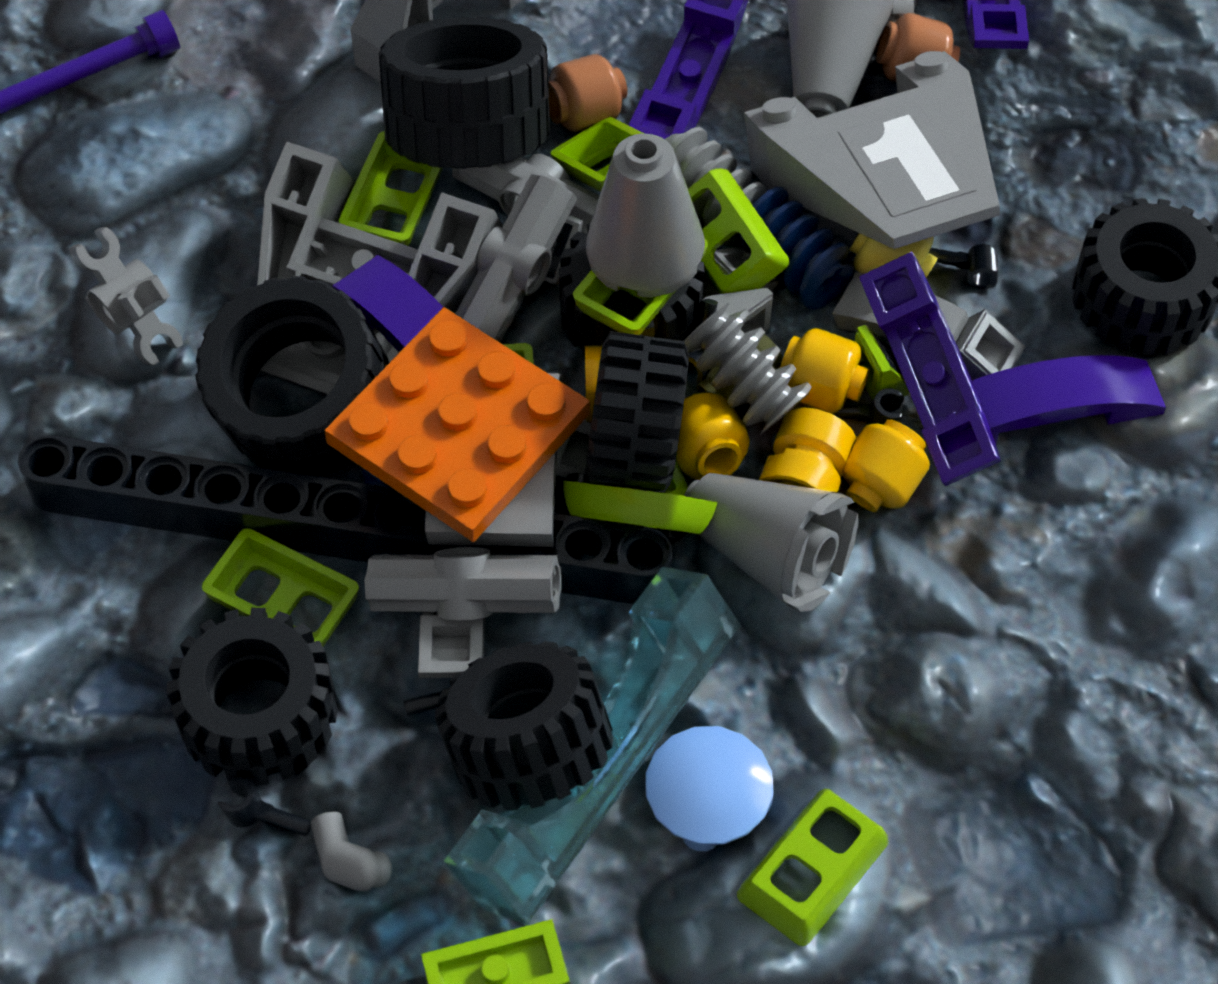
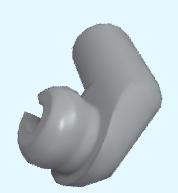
[310,812,392,891]

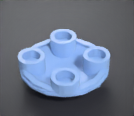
[645,726,773,851]

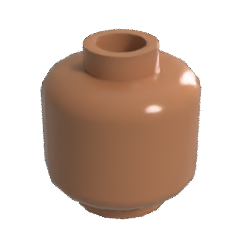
[876,13,960,83]
[548,54,627,132]

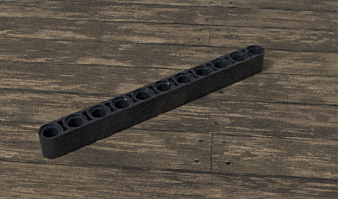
[18,436,672,605]

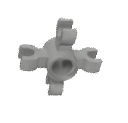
[69,227,183,365]

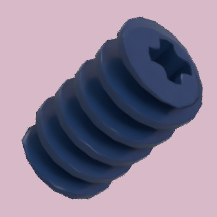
[736,186,855,310]

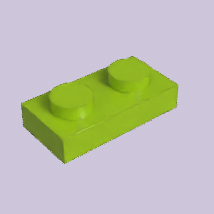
[421,919,570,984]

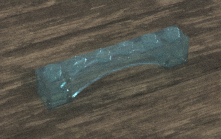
[443,567,741,925]

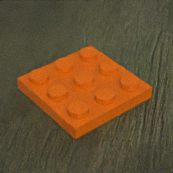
[324,307,590,543]

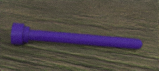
[0,9,181,114]

